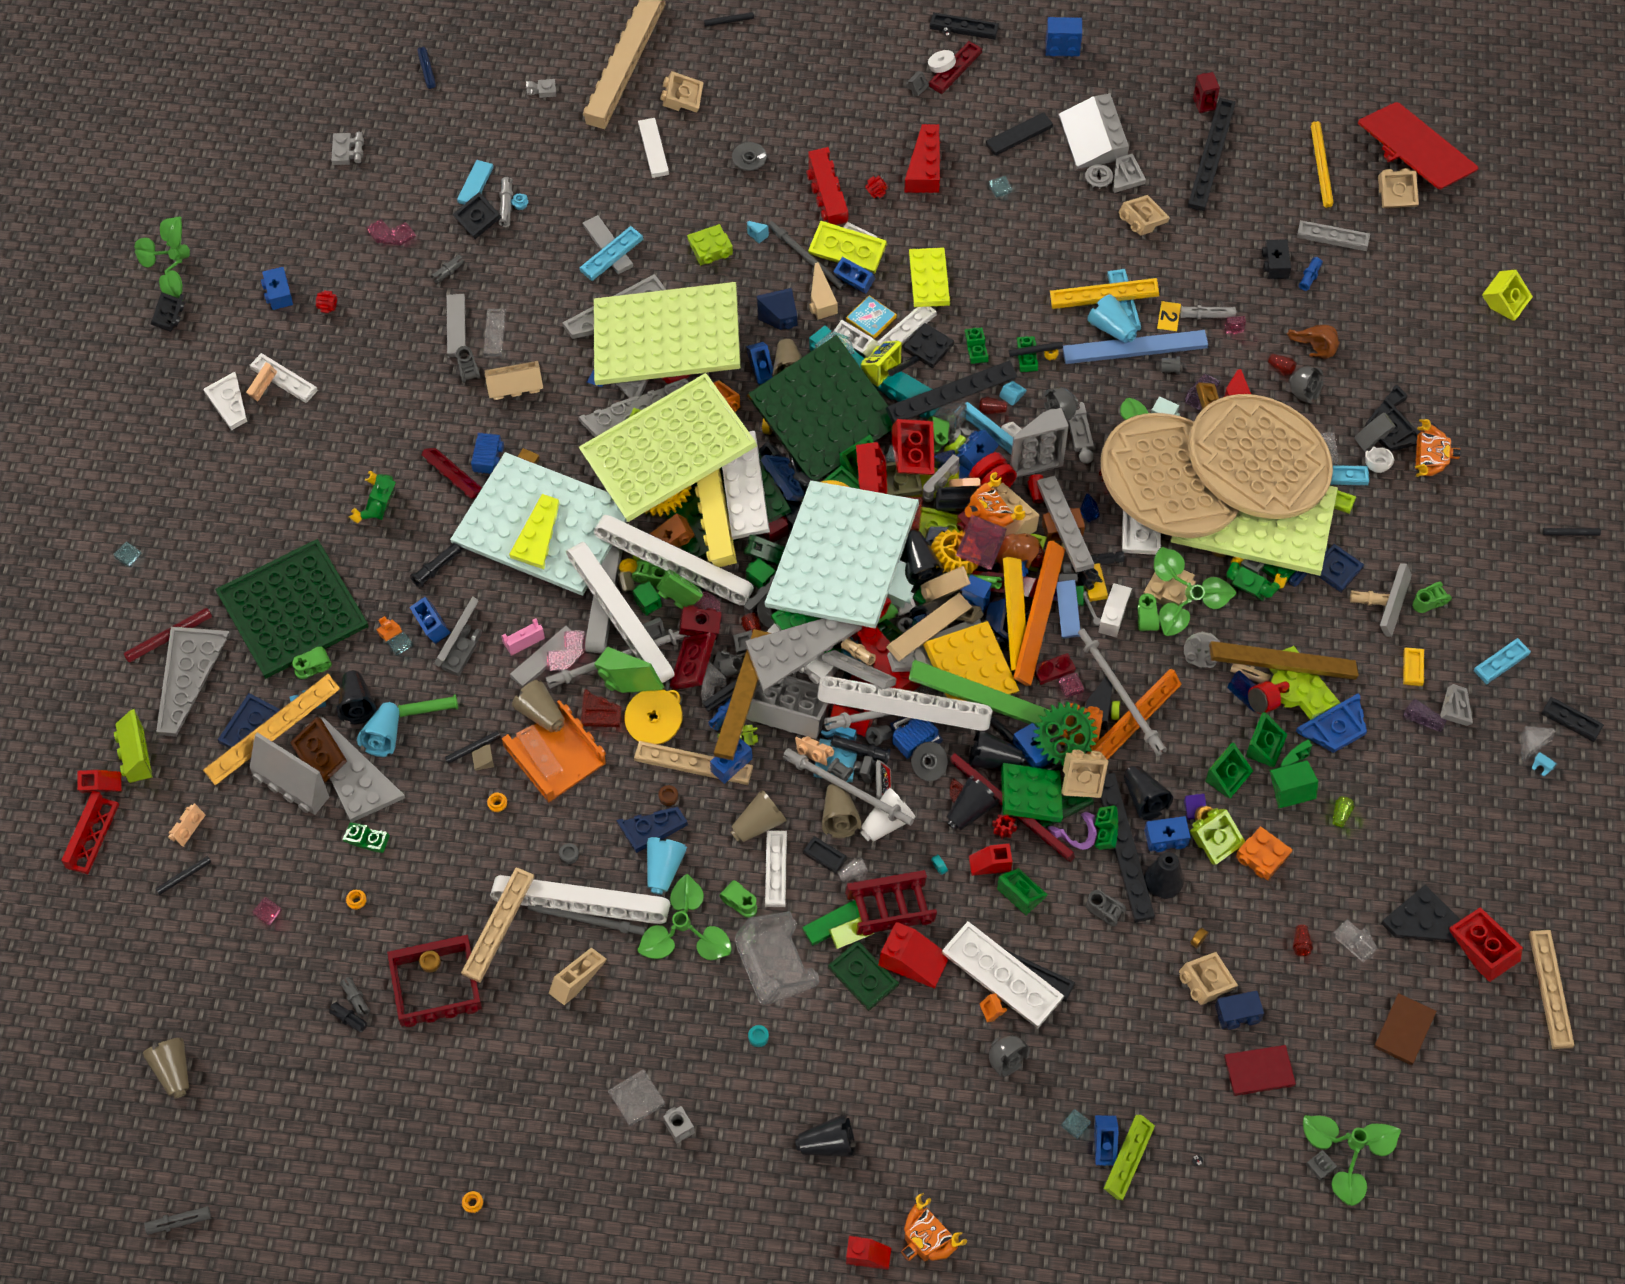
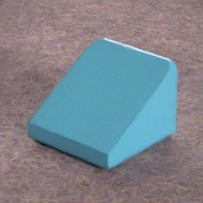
[747,221,769,243]
[999,381,1027,405]

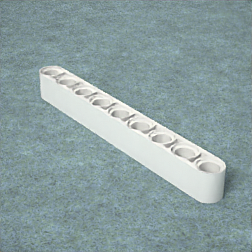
[594,515,754,605]
[566,542,675,683]
[818,676,992,731]
[490,875,670,924]

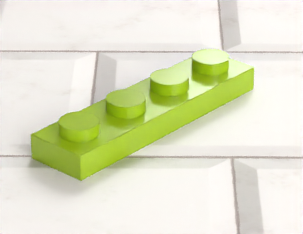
[1104,1115,1155,1200]

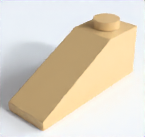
[809,263,838,320]
[921,566,970,602]
[549,948,607,1005]

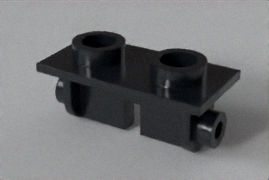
[1071,563,1103,590]

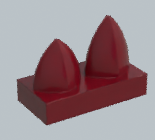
[1034,653,1076,685]

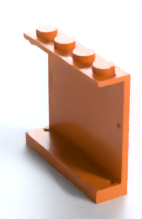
[502,700,606,803]

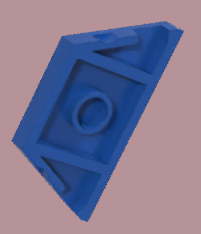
[1296,693,1367,753]

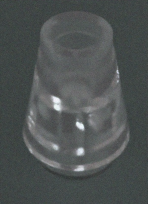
[837,858,869,882]

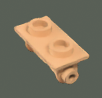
[795,736,834,766]
[168,804,205,847]

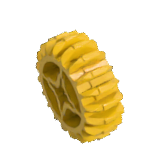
[931,529,981,575]

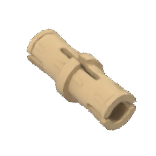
[1350,590,1390,606]
[841,638,876,666]
[1230,663,1271,683]

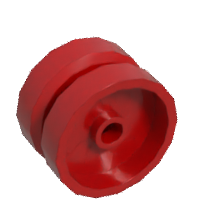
[969,452,1017,488]

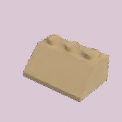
[484,361,543,400]
[991,483,1039,540]

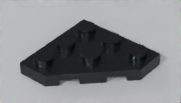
[1381,885,1461,943]

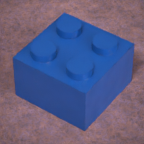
[1045,17,1082,57]

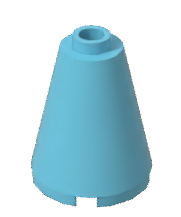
[1087,294,1137,343]
[357,702,399,757]
[647,837,687,895]

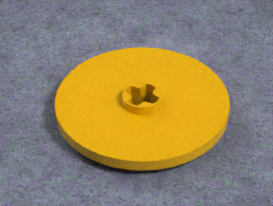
[625,689,683,745]

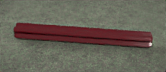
[124,608,212,662]

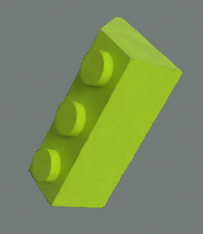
[114,709,153,783]

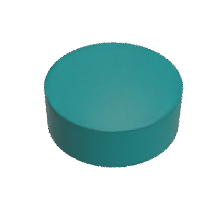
[931,854,948,875]
[748,1025,769,1047]

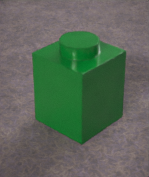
[746,558,776,589]
[633,581,662,616]

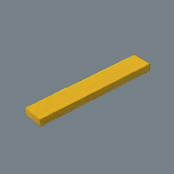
[1050,278,1159,309]
[1003,557,1026,671]

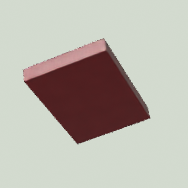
[670,632,716,690]
[1224,1045,1296,1096]

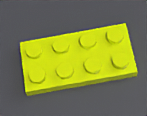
[808,221,887,274]
[909,248,950,307]

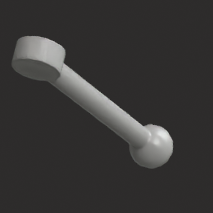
[1084,591,1101,626]

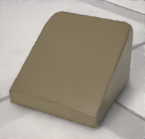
[617,571,635,592]
[956,605,983,623]
[472,744,494,771]

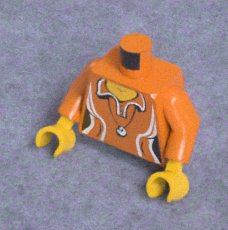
[1415,419,1461,477]
[965,472,1025,529]
[901,1193,967,1261]

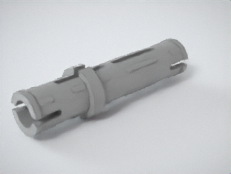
[499,177,513,227]
[1180,305,1236,319]

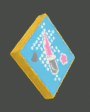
[846,295,897,339]

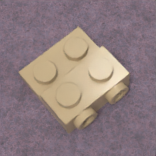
[660,71,703,113]
[1378,169,1419,208]
[1118,195,1170,236]
[1143,570,1196,606]
[1062,750,1108,798]
[1179,952,1238,1005]

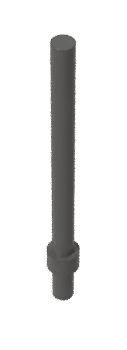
[768,221,845,290]
[528,905,646,935]

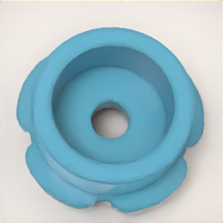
[511,194,528,210]

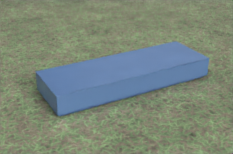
[1056,580,1081,639]

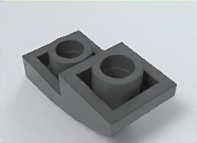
[1354,413,1396,452]

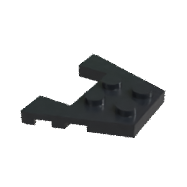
[1365,385,1440,452]

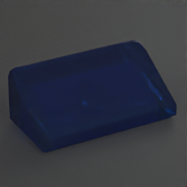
[1227,670,1256,712]

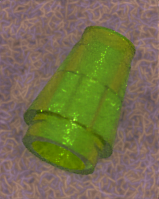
[1332,796,1355,827]

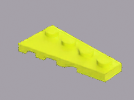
[509,494,560,569]

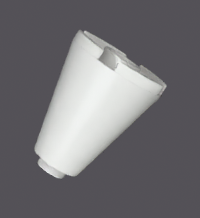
[860,788,915,842]

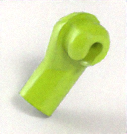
[943,434,967,458]

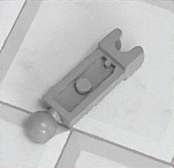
[1067,402,1094,464]

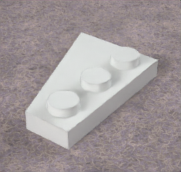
[203,372,247,430]

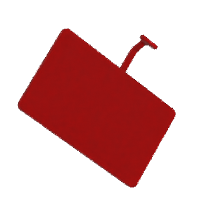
[1358,102,1478,189]

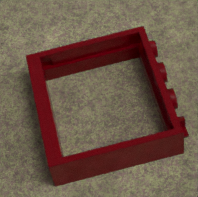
[387,934,482,1027]

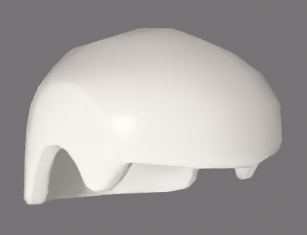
[1365,447,1394,473]

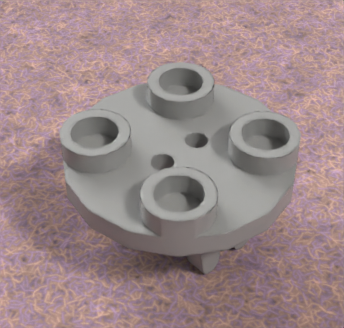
[1184,632,1220,668]

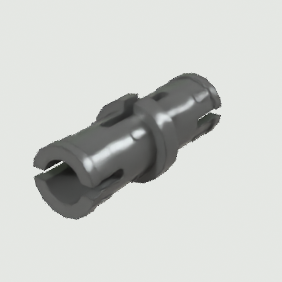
[431,254,465,284]
[340,977,370,1018]

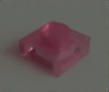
[1225,316,1246,334]
[1058,673,1084,698]
[252,897,282,926]

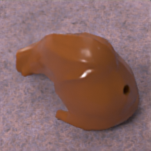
[1287,325,1340,359]
[997,533,1040,574]

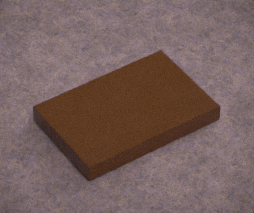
[290,717,347,783]
[1374,993,1437,1065]

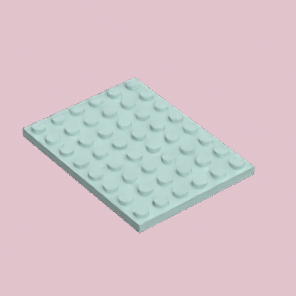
[450,452,627,596]
[765,480,919,628]

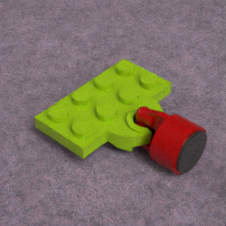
[1248,646,1340,720]

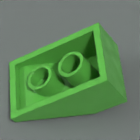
[656,568,703,609]
[594,647,664,693]

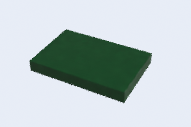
[828,941,899,1011]

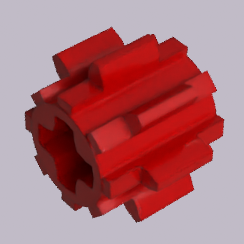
[865,175,888,199]
[316,290,337,313]
[992,814,1017,839]

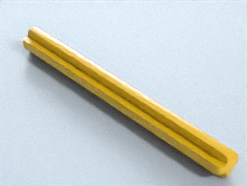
[1311,121,1333,208]

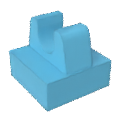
[1532,752,1557,776]

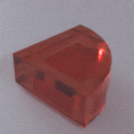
[949,779,964,803]

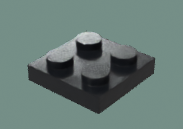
[452,192,501,239]
[904,323,954,368]

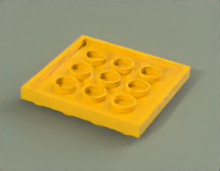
[923,621,1019,701]

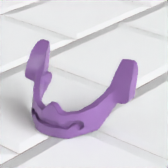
[1048,812,1097,850]

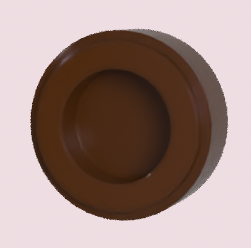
[658,785,678,806]

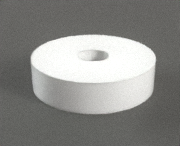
[928,50,956,73]

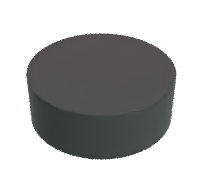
[559,843,579,864]

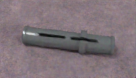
[144,1206,211,1235]

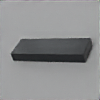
[1541,697,1604,742]

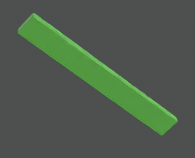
[909,660,1053,731]

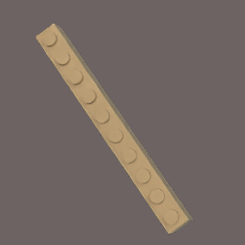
[583,0,666,129]

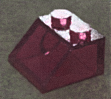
[956,515,1007,570]

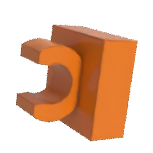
[376,616,402,641]
[979,993,1007,1022]

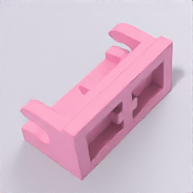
[502,618,545,656]

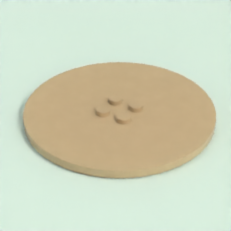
[1188,394,1333,519]
[1101,413,1239,538]

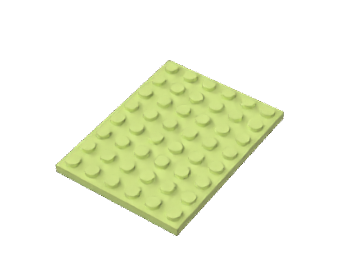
[594,282,741,385]
[579,373,757,522]
[1171,486,1338,576]

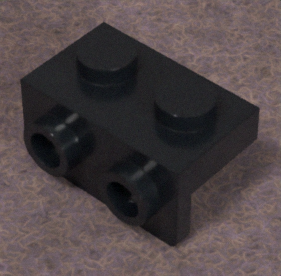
[150,292,185,332]

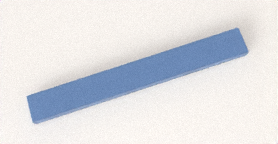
[1062,330,1208,364]

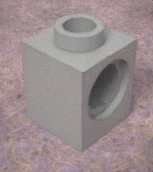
[663,1106,695,1144]

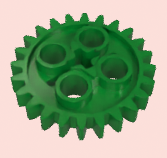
[1033,701,1098,766]

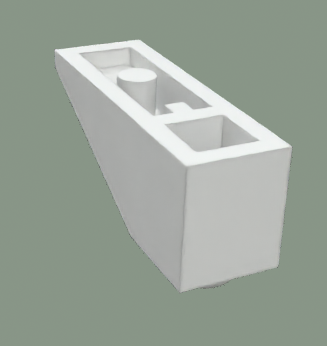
[833,320,880,358]
[1098,583,1132,638]

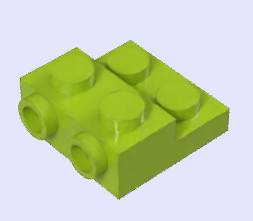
[687,224,733,266]
[1189,808,1245,865]

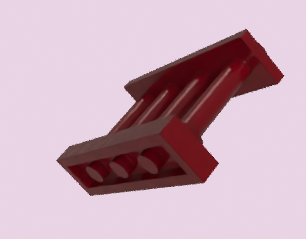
[845,870,937,936]

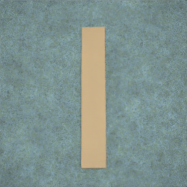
[887,592,972,662]
[634,741,753,785]
[461,867,534,983]
[1529,930,1575,1049]

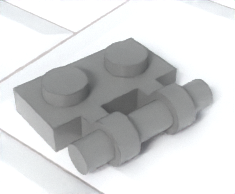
[331,132,364,165]

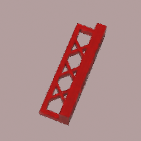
[61,791,119,874]

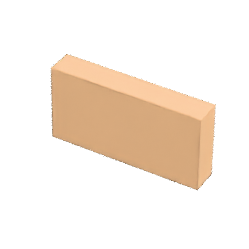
[246,362,277,402]
[949,478,980,487]

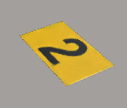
[1157,301,1181,332]

